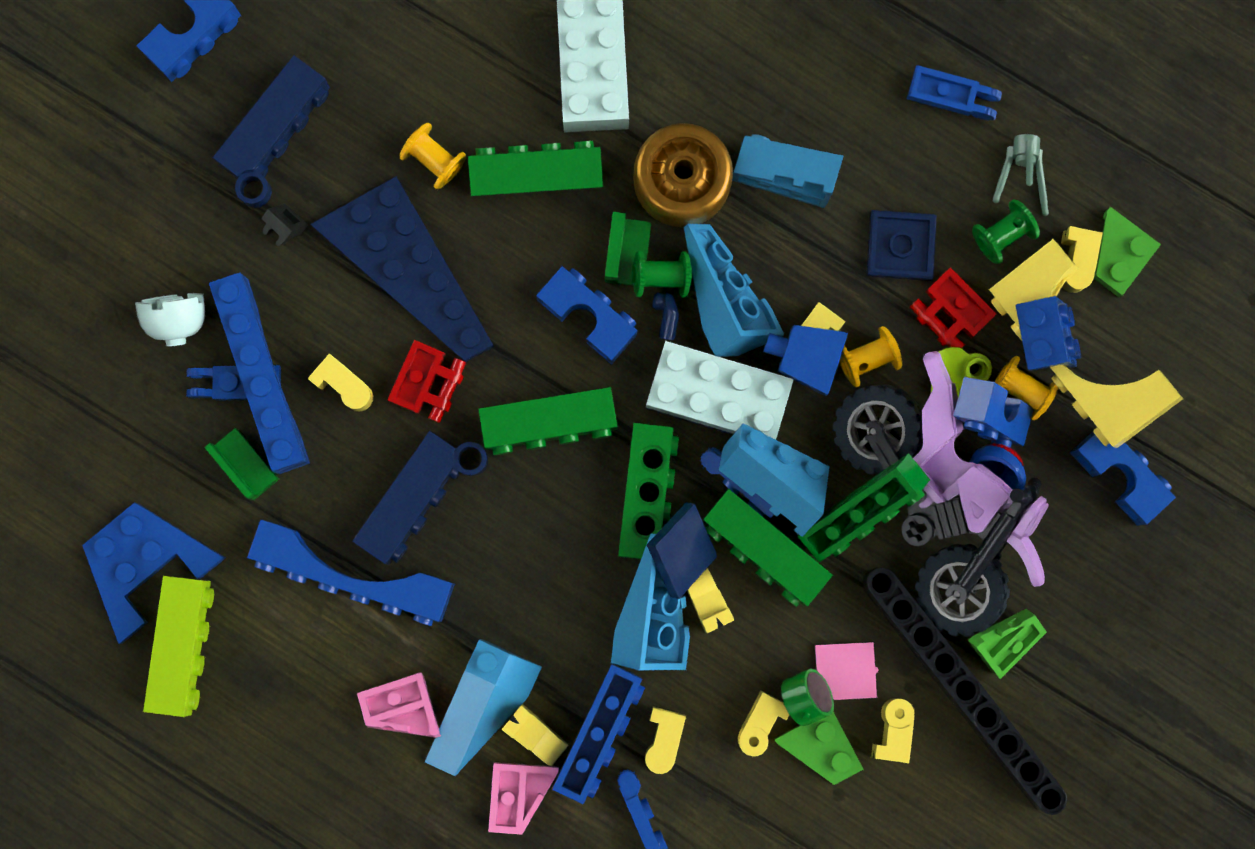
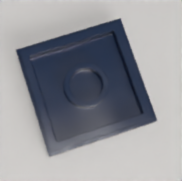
[866,210,937,281]
[647,503,717,599]

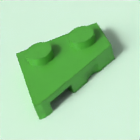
[1094,207,1161,297]
[968,609,1047,679]
[774,712,863,785]

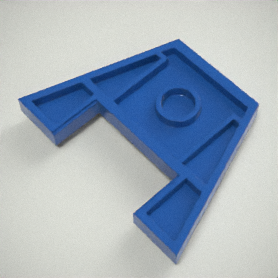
[82,502,226,644]

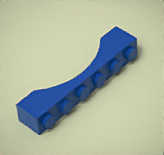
[209,272,310,474]
[247,519,455,626]

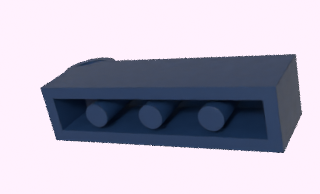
[212,55,330,208]
[352,431,488,565]

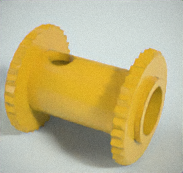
[400,123,466,189]
[839,326,902,387]
[995,356,1058,420]

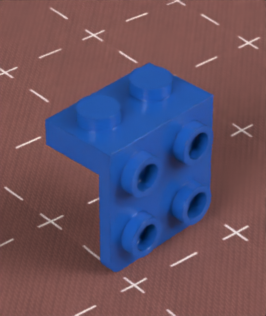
[1015,296,1081,371]

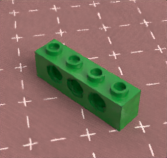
[618,423,679,560]

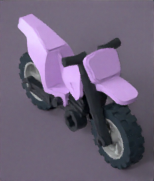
[833,351,1049,636]

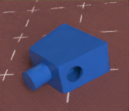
[763,325,848,396]

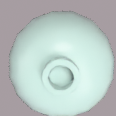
[135,293,205,346]

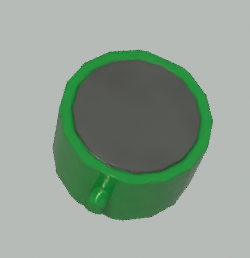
[781,668,834,726]

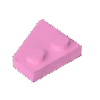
[357,672,441,738]
[488,762,559,834]

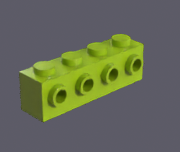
[143,576,214,717]

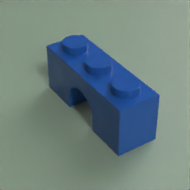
[136,0,241,82]
[536,266,638,365]
[953,377,1034,448]
[1070,432,1176,526]

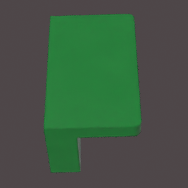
[605,212,651,286]
[204,428,279,500]

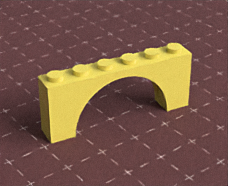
[989,239,1183,448]

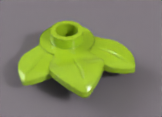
[930,347,992,396]

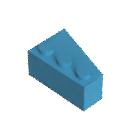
[732,135,843,208]
[719,423,829,537]

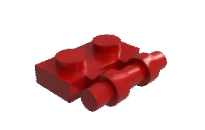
[910,267,996,348]
[387,340,466,423]

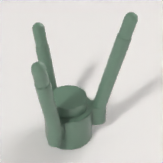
[993,134,1049,216]

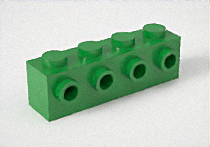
[468,141,603,196]
[479,387,617,455]
[798,453,930,563]
[702,489,833,607]

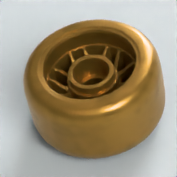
[633,123,733,227]

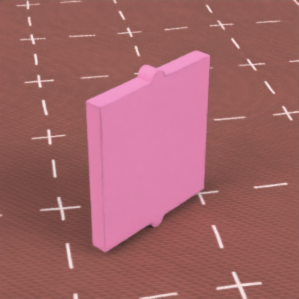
[815,642,879,700]

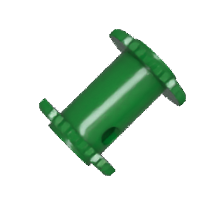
[972,199,1040,264]
[632,251,692,298]

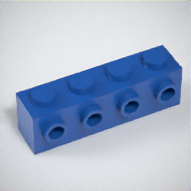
[552,663,645,804]

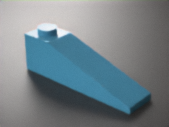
[684,224,784,357]
[611,534,690,670]
[425,639,542,776]

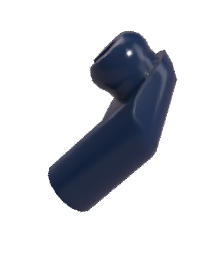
[652,292,679,340]

